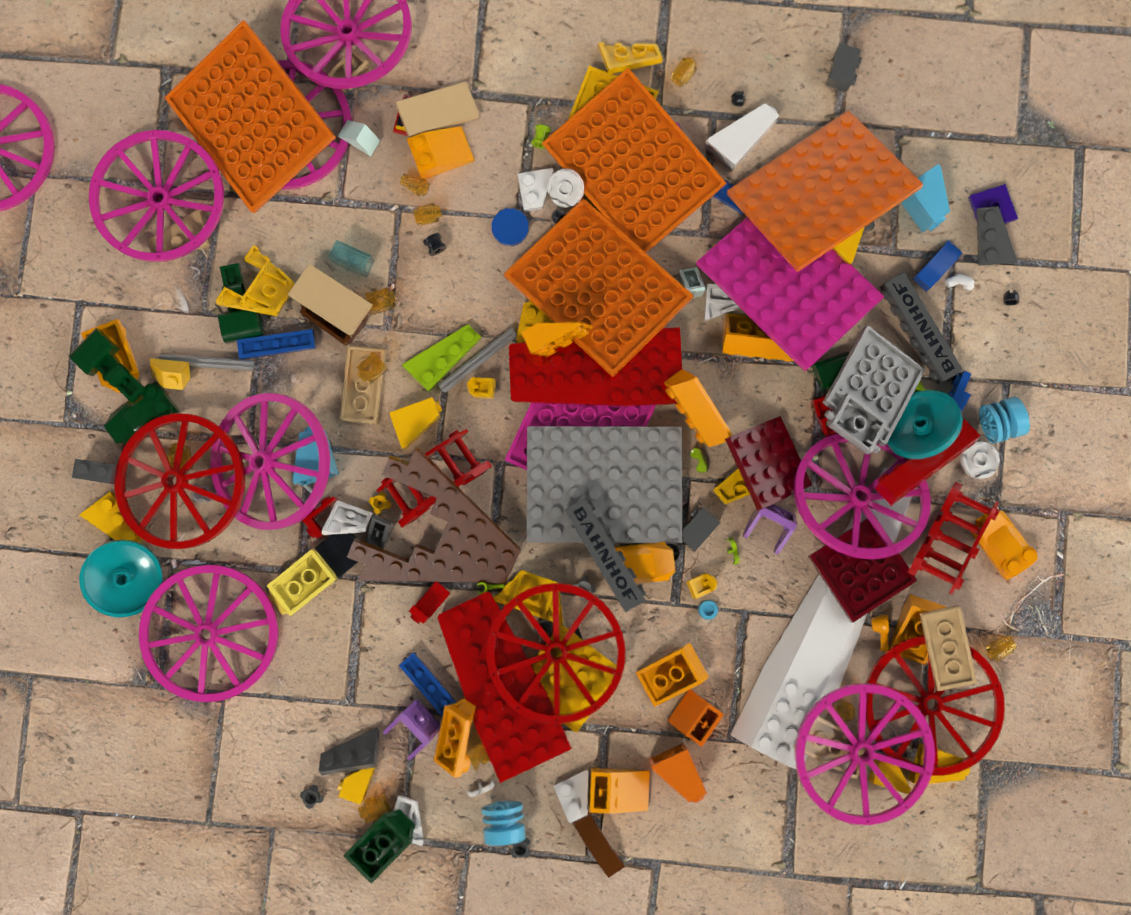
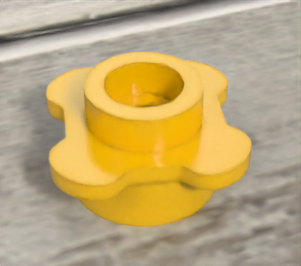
[369,492,391,514]

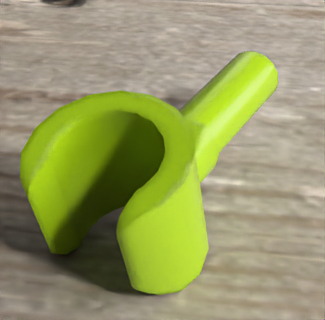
[477,582,505,594]

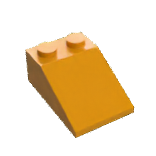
[407,126,474,181]
[889,594,947,665]
[635,643,709,707]

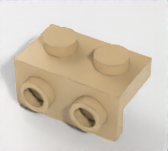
[327,49,370,93]

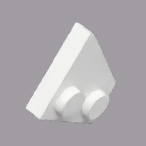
[518,168,554,212]
[704,284,740,321]
[322,501,373,535]
[553,770,589,823]
[394,795,424,846]

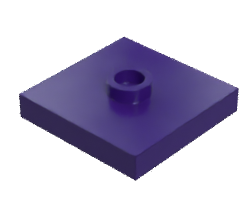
[968,184,1018,224]

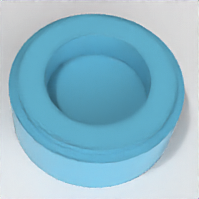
[698,600,718,620]

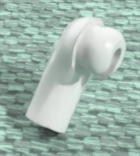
[945,274,975,291]

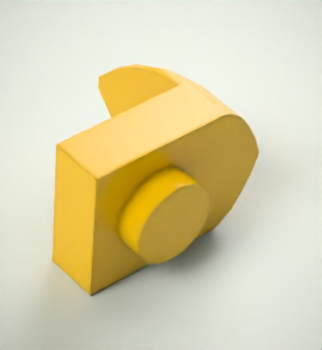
[467,377,496,399]
[686,573,718,599]

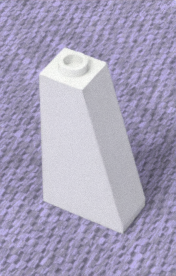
[705,103,779,171]

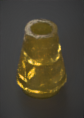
[400,174,429,196]

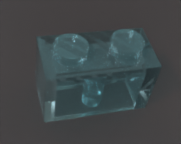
[328,240,374,278]

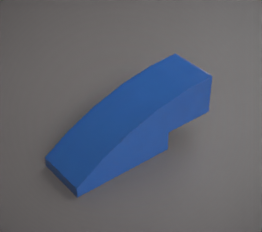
[912,240,962,292]

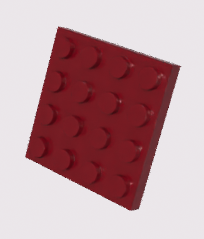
[725,416,812,511]
[808,515,918,623]

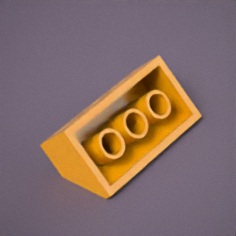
[722,313,793,362]
[664,369,732,447]

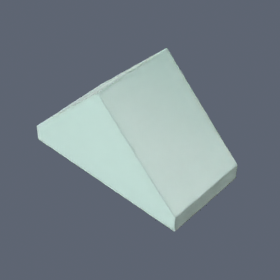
[338,120,380,157]
[679,267,705,298]

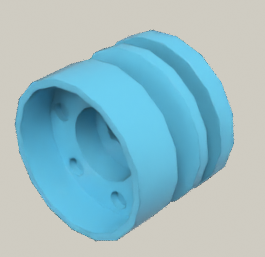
[979,396,1030,444]
[481,801,526,846]

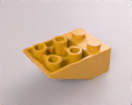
[521,322,593,357]
[589,768,650,813]

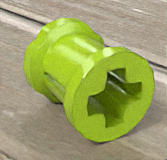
[531,124,551,149]

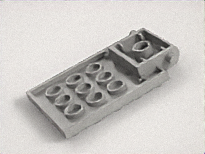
[822,325,926,454]

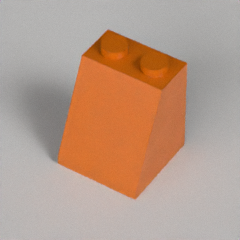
[648,743,707,803]

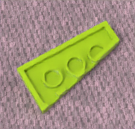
[402,324,482,392]

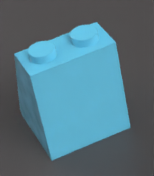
[901,164,950,233]
[293,426,339,486]

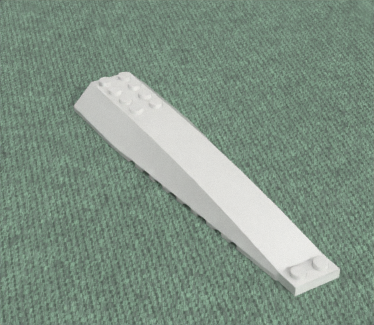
[730,467,917,769]

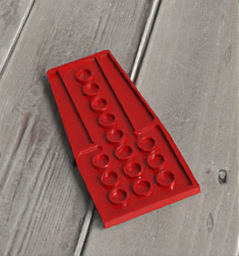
[509,327,682,407]
[437,592,572,783]

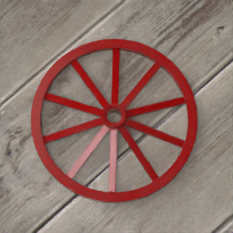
[114,413,246,549]
[487,583,626,724]
[866,636,1005,776]

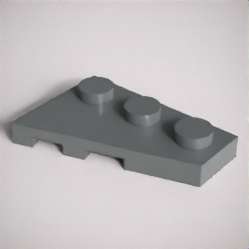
[977,207,1018,266]
[319,728,380,775]

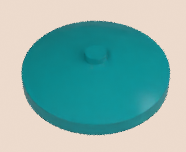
[887,390,963,459]
[79,540,163,618]

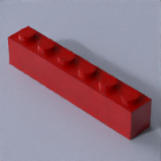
[875,419,981,506]

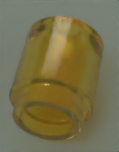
[671,57,697,87]
[413,203,442,226]
[985,635,1017,662]
[832,700,855,722]

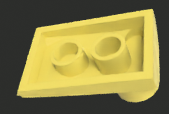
[267,549,337,616]

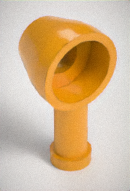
[871,614,890,652]

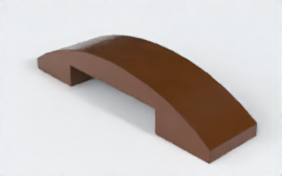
[572,809,625,878]

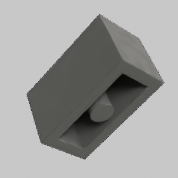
[826,44,862,92]
[72,459,117,484]
[682,507,721,552]

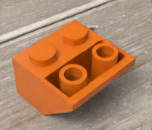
[667,689,724,747]

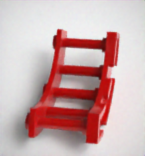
[376,429,492,528]
[908,482,1000,595]

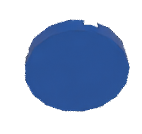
[492,208,529,246]

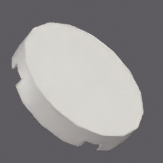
[547,169,584,208]
[960,441,1000,479]

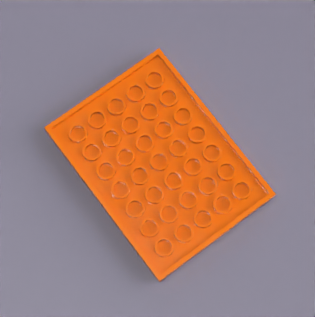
[164,20,336,213]
[542,68,727,253]
[727,110,923,272]
[503,198,694,377]

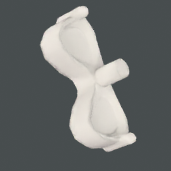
[467,780,495,797]

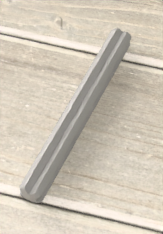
[438,328,517,393]
[159,354,254,371]

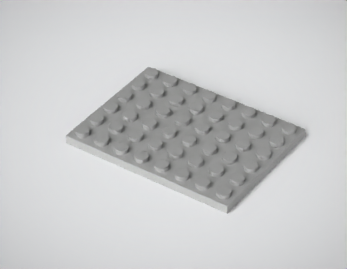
[527,426,682,543]

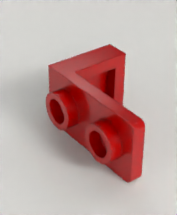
[302,496,338,539]
[409,581,450,624]

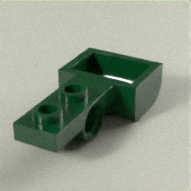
[217,263,264,344]
[69,328,146,403]
[811,351,850,391]

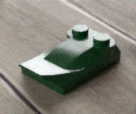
[104,381,180,444]
[343,809,415,884]

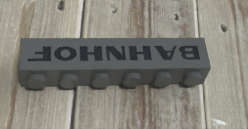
[880,272,963,384]
[565,498,646,613]

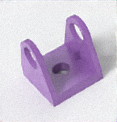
[743,504,798,555]
[382,699,441,761]

